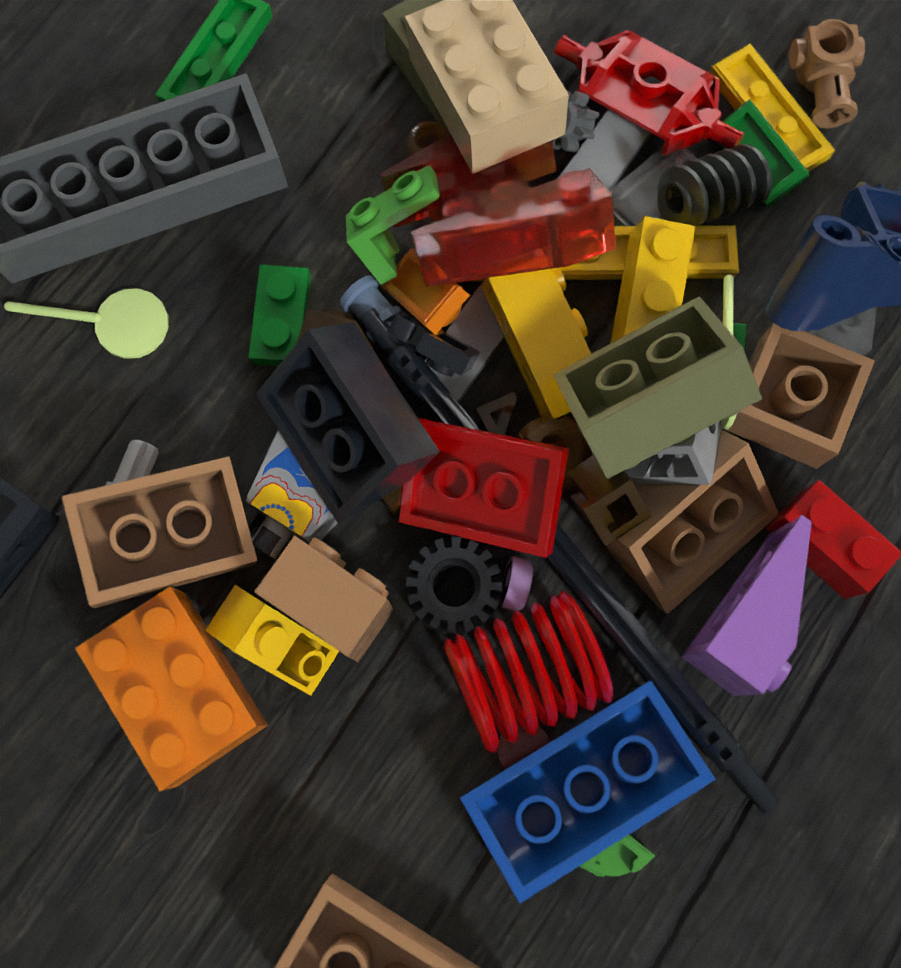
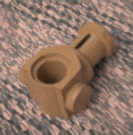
[789,19,865,128]

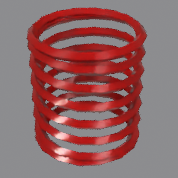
[444,591,613,753]

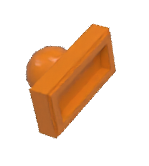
[380,248,470,335]

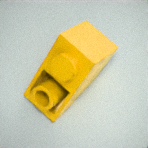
[205,585,339,696]

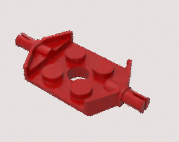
[555,31,744,156]

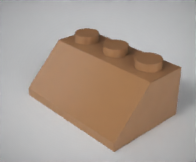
[606,430,779,614]

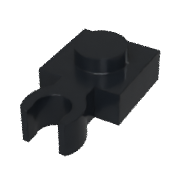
[387,312,480,377]

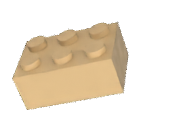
[404,0,569,174]

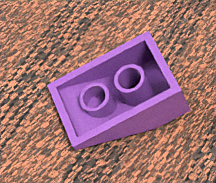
[681,515,812,696]

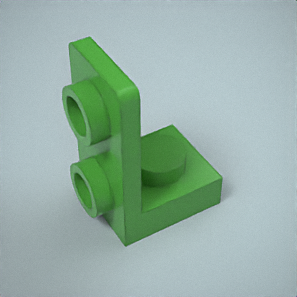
[346,166,439,285]

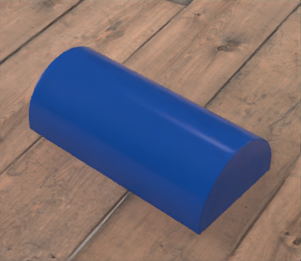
[460,681,716,903]

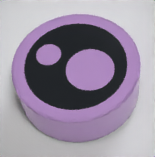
[499,556,533,611]

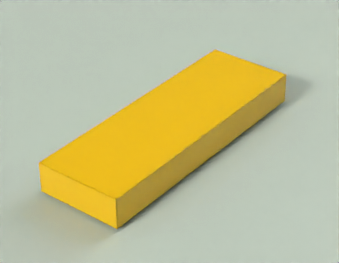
[710,44,835,172]

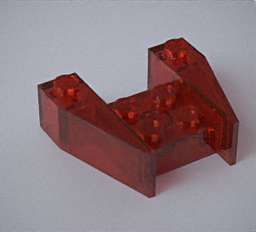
[380,134,616,287]

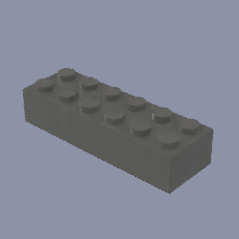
[0,73,288,284]

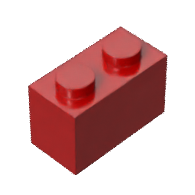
[766,480,901,599]

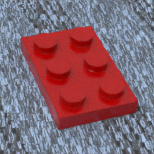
[399,418,569,558]

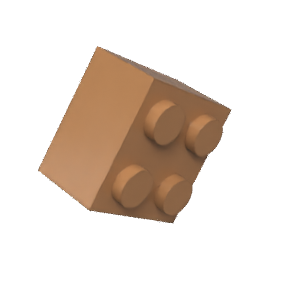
[725,323,875,469]
[254,536,394,662]

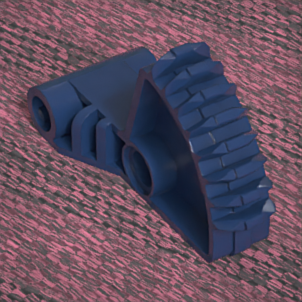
[765,181,901,331]

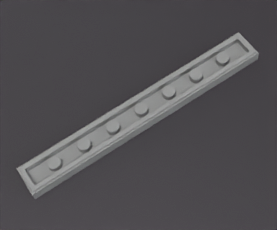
[425,109,652,403]

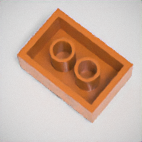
[75,586,268,791]

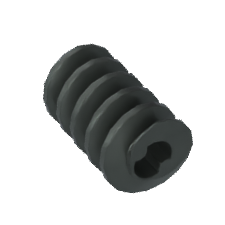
[657,144,772,226]

